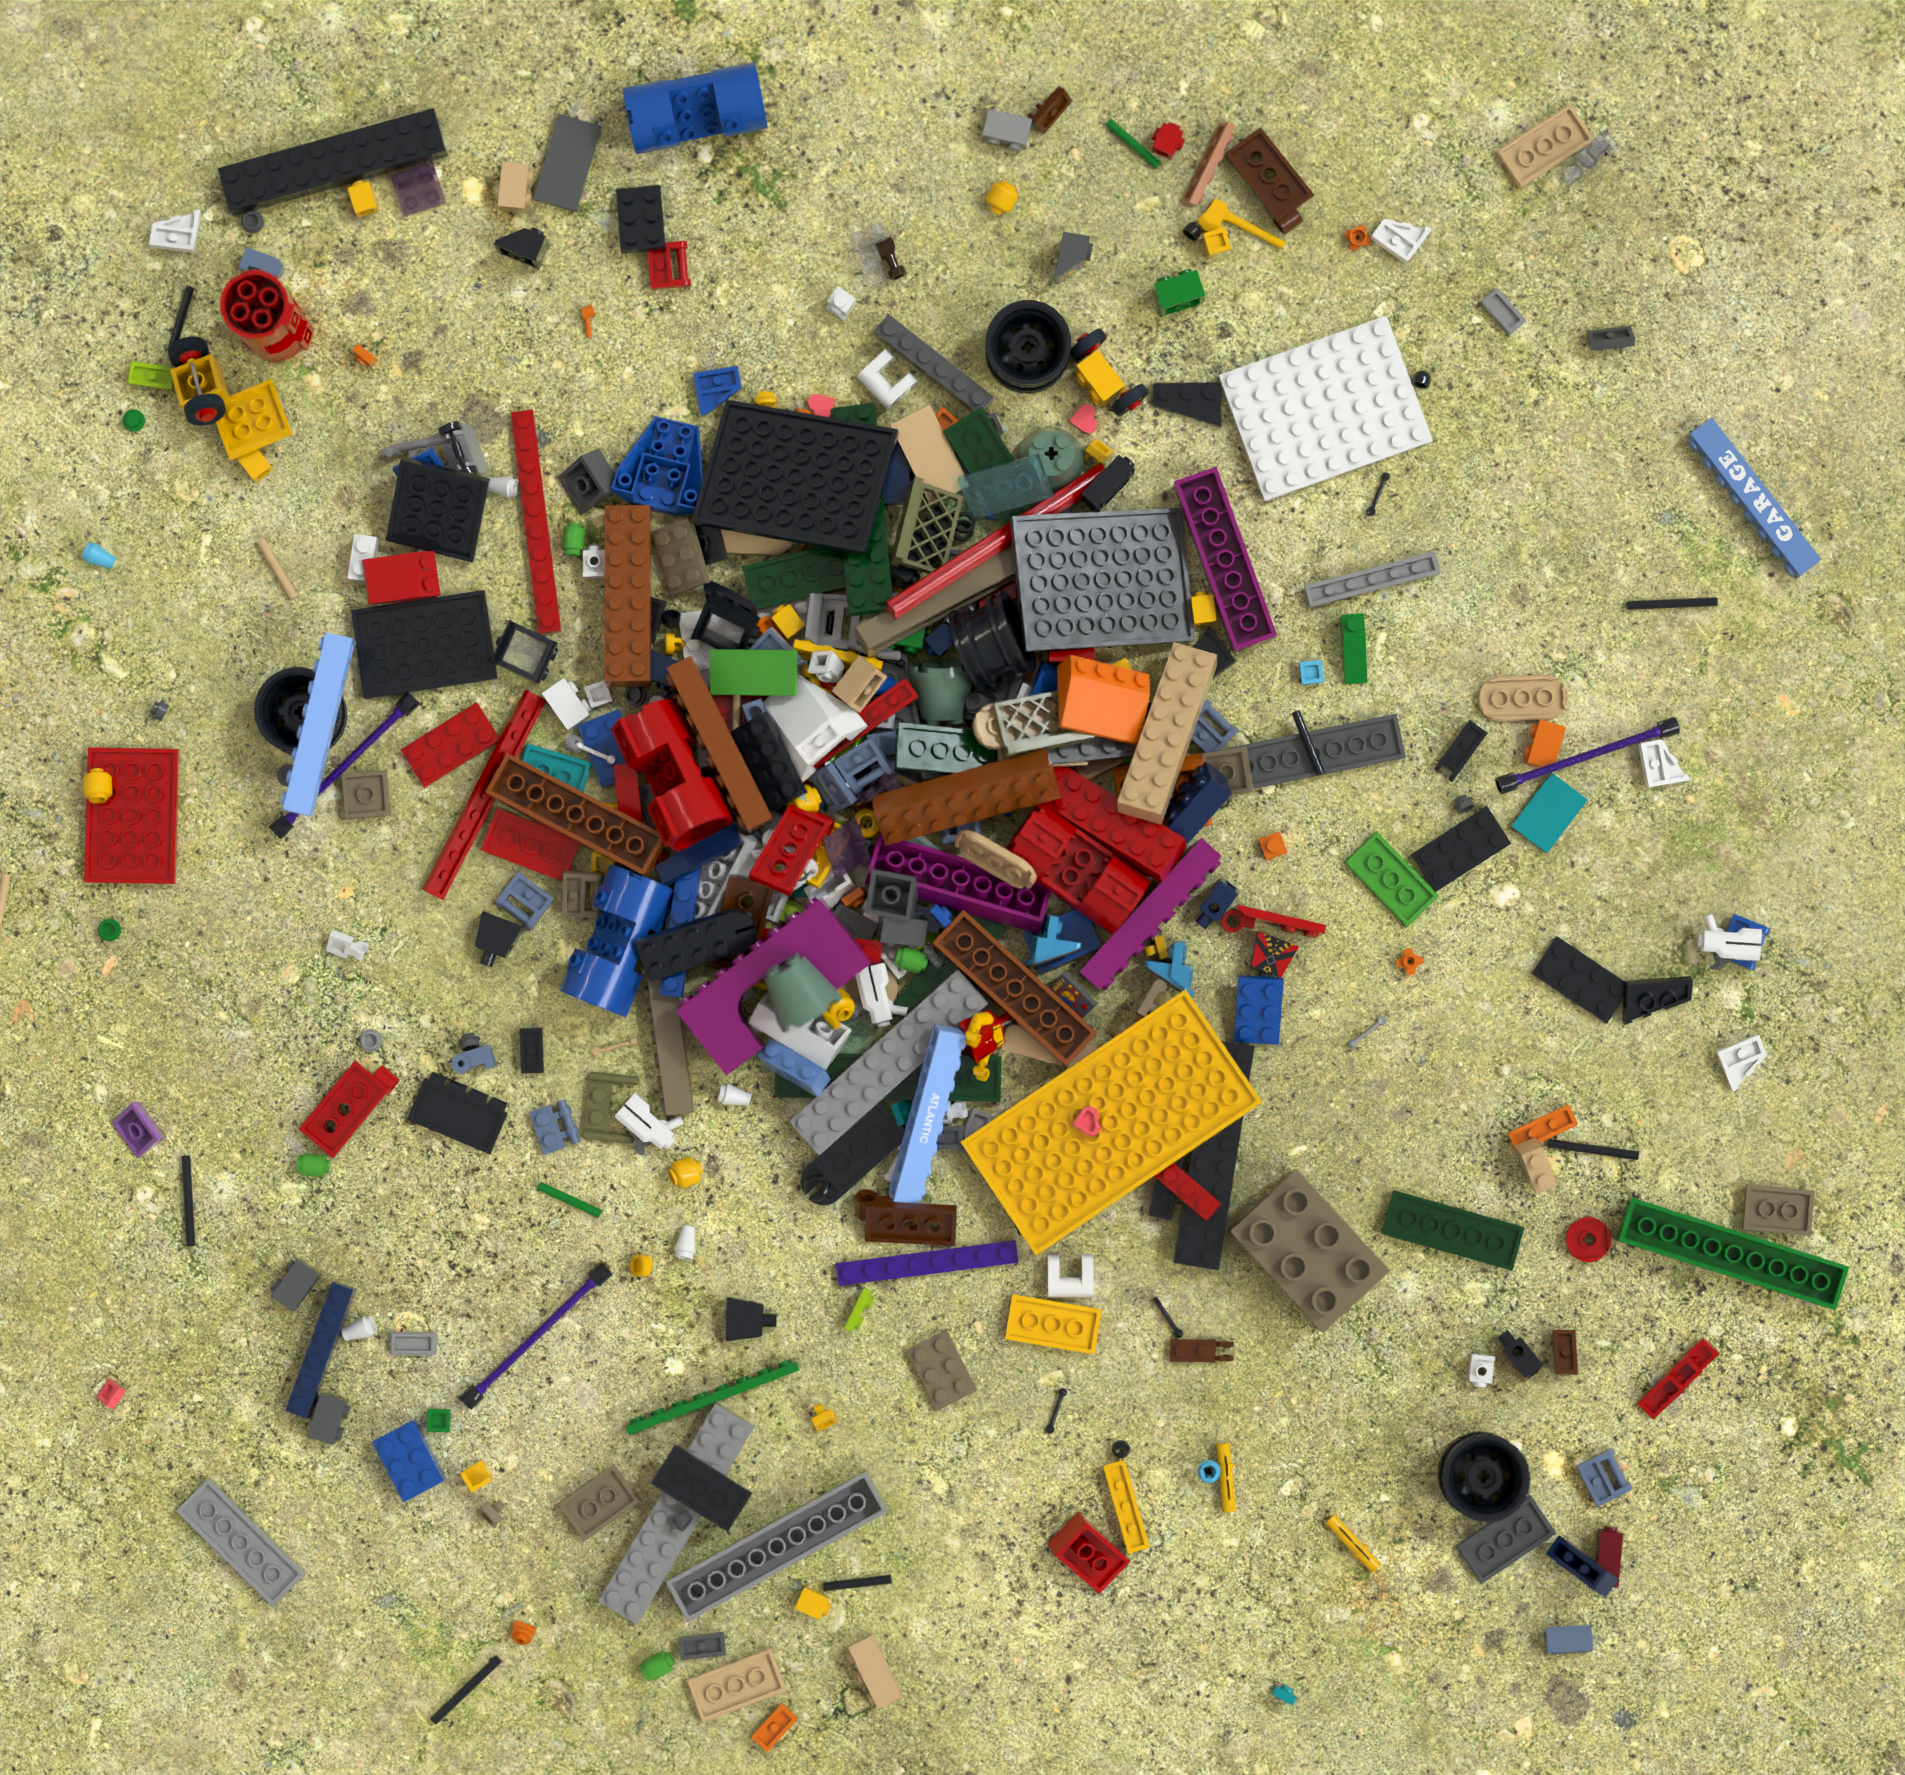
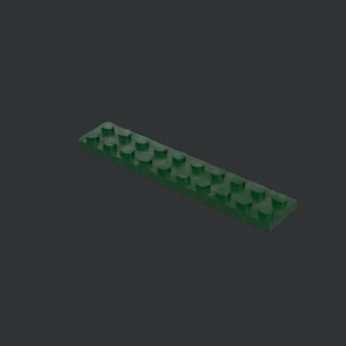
[831,402,893,617]
[775,1053,1001,1102]

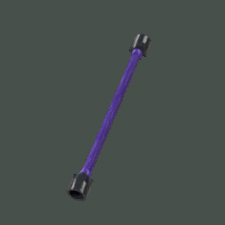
[269,692,420,839]
[1495,717,1680,795]
[459,1262,613,1410]

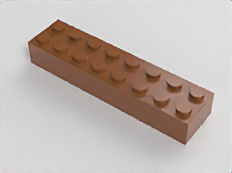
[604,505,652,687]
[665,656,774,834]
[871,748,1061,845]
[485,753,665,878]
[933,910,1097,1068]

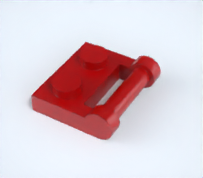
[647,241,691,290]

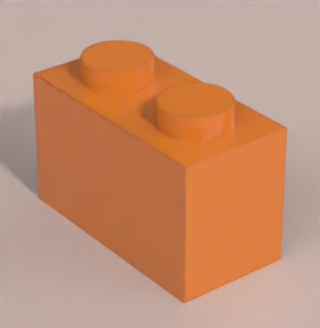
[1523,719,1566,768]

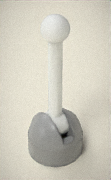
[564,733,616,764]

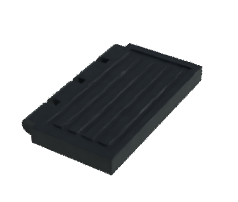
[407,1072,508,1155]

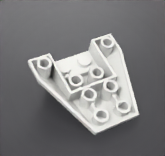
[762,674,868,782]

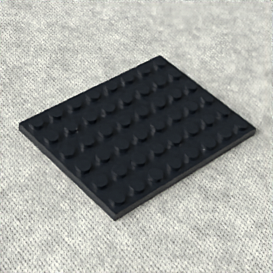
[691,399,899,555]

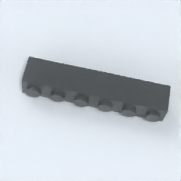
[874,314,994,412]

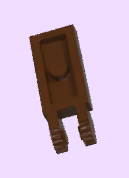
[1170,1339,1234,1362]

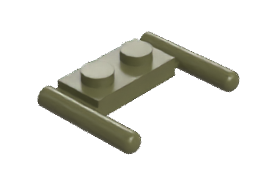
[584,1072,640,1144]

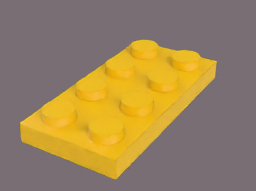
[1005,1294,1102,1354]

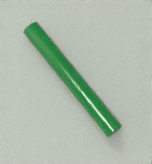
[1106,119,1161,169]
[537,1182,602,1218]

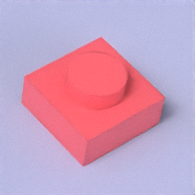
[96,1378,126,1409]

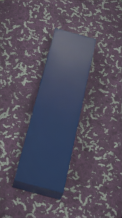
[655,823,743,886]

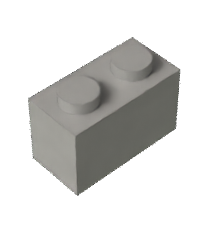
[982,109,1032,151]

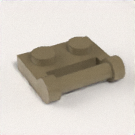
[562,871,604,918]
[1136,979,1167,1018]

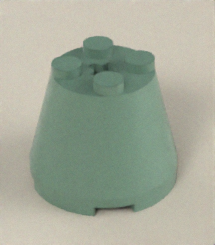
[1017,427,1084,495]
[908,658,973,725]
[765,952,842,1032]

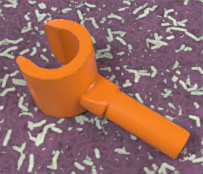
[581,305,596,337]

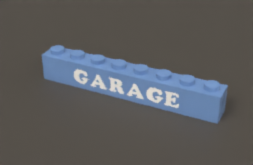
[1687,417,1821,578]

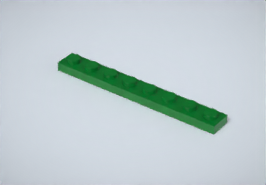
[626,1359,800,1435]

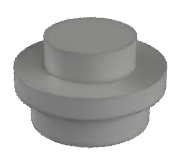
[359,1029,382,1052]

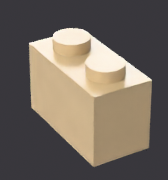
[497,162,534,213]
[832,655,887,712]
[1515,1137,1557,1194]

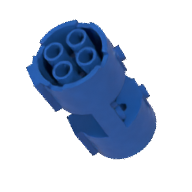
[623,62,768,154]
[559,864,674,1018]

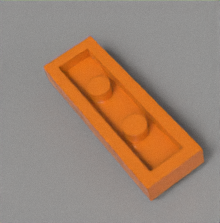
[1507,1104,1578,1154]

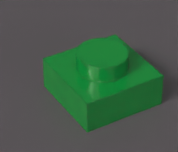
[427,1408,451,1432]

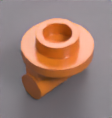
[510,1620,537,1645]

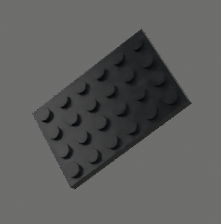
[351,590,498,700]

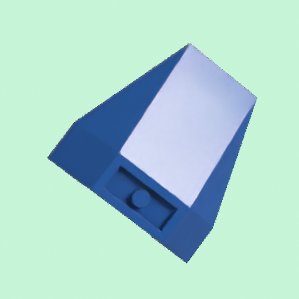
[611,416,703,516]

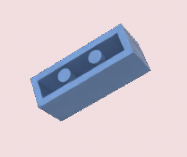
[758,1038,831,1097]

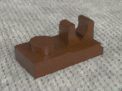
[1027,86,1073,134]
[1552,1330,1578,1376]

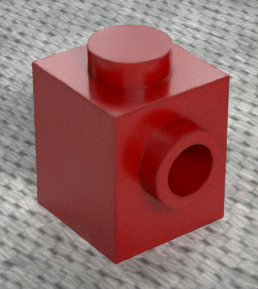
[1151,122,1185,160]

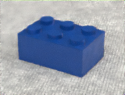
[372,1419,446,1502]

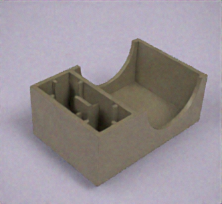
[1227,1169,1390,1333]

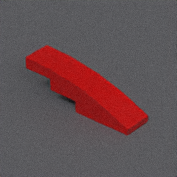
[613,764,644,824]
[1637,1336,1720,1420]

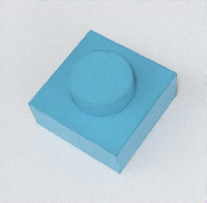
[1299,660,1324,685]

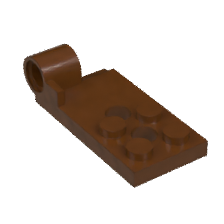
[1225,127,1314,235]
[704,874,773,970]
[855,1189,957,1246]

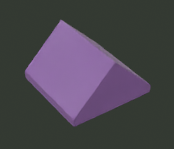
[111,1101,166,1159]

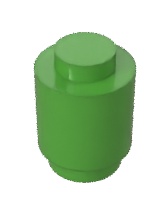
[561,523,586,556]
[894,947,928,974]
[296,1153,331,1178]
[640,1650,675,1681]

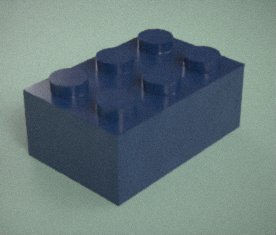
[1164,761,1232,844]

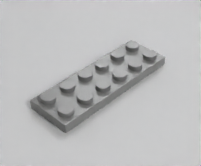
[176,1478,306,1607]

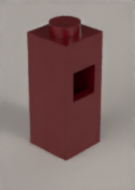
[1595,1526,1623,1588]

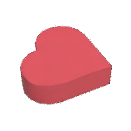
[808,394,835,417]
[1069,404,1097,434]
[1072,1106,1101,1136]

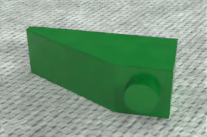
[1339,613,1367,685]

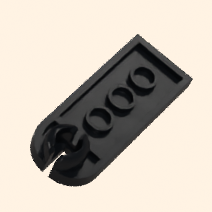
[635,908,757,982]
[801,1102,905,1205]

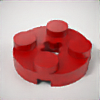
[1565,1217,1612,1262]

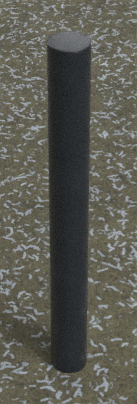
[1627,597,1718,610]
[1548,1139,1639,1160]
[181,1155,196,1246]
[430,1655,503,1725]

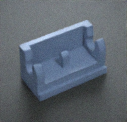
[1544,1625,1593,1655]

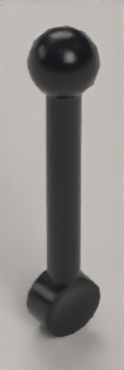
[1367,472,1390,516]
[859,653,905,668]
[1153,1296,1183,1338]
[1045,1388,1067,1434]

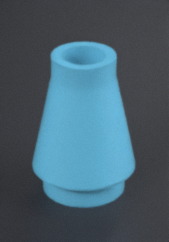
[81,542,117,569]
[1198,1460,1220,1483]

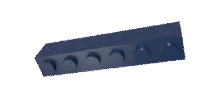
[285,1281,357,1419]

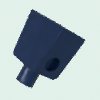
[1196,877,1240,929]

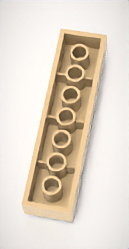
[1117,642,1217,825]

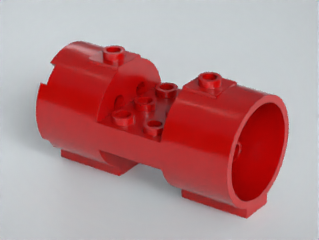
[220,270,314,362]
[611,699,733,851]
[1006,803,1151,935]

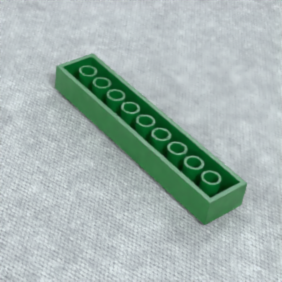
[1615,1197,1849,1310]

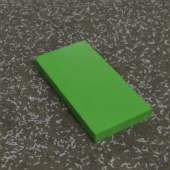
[710,649,798,696]
[1344,831,1439,927]

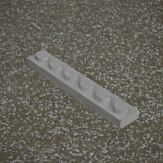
[1304,551,1440,608]

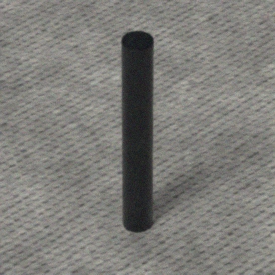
[167,285,195,350]
[1291,710,1325,776]
[823,1574,892,1592]

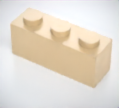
[846,1633,903,1709]

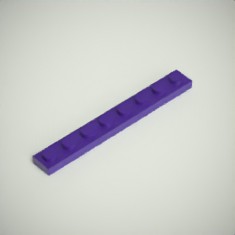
[836,1240,1019,1286]

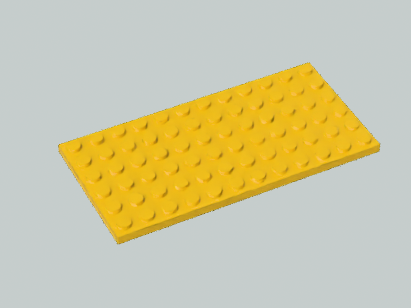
[961,989,1263,1256]

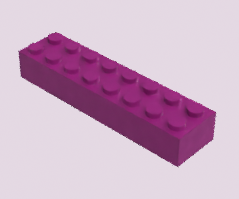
[1173,466,1277,653]
[865,833,1051,934]
[1078,838,1222,991]

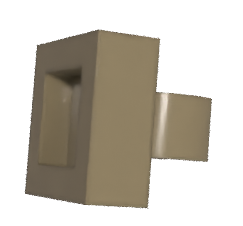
[478,1500,505,1528]

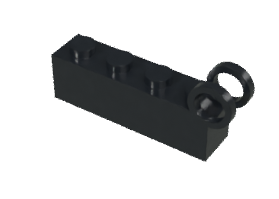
[890,504,976,590]

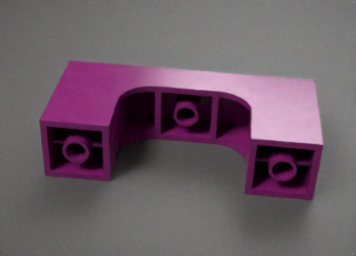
[676,897,873,1076]

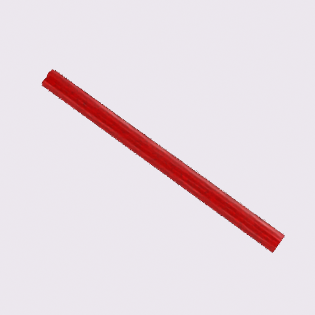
[885,463,1106,620]

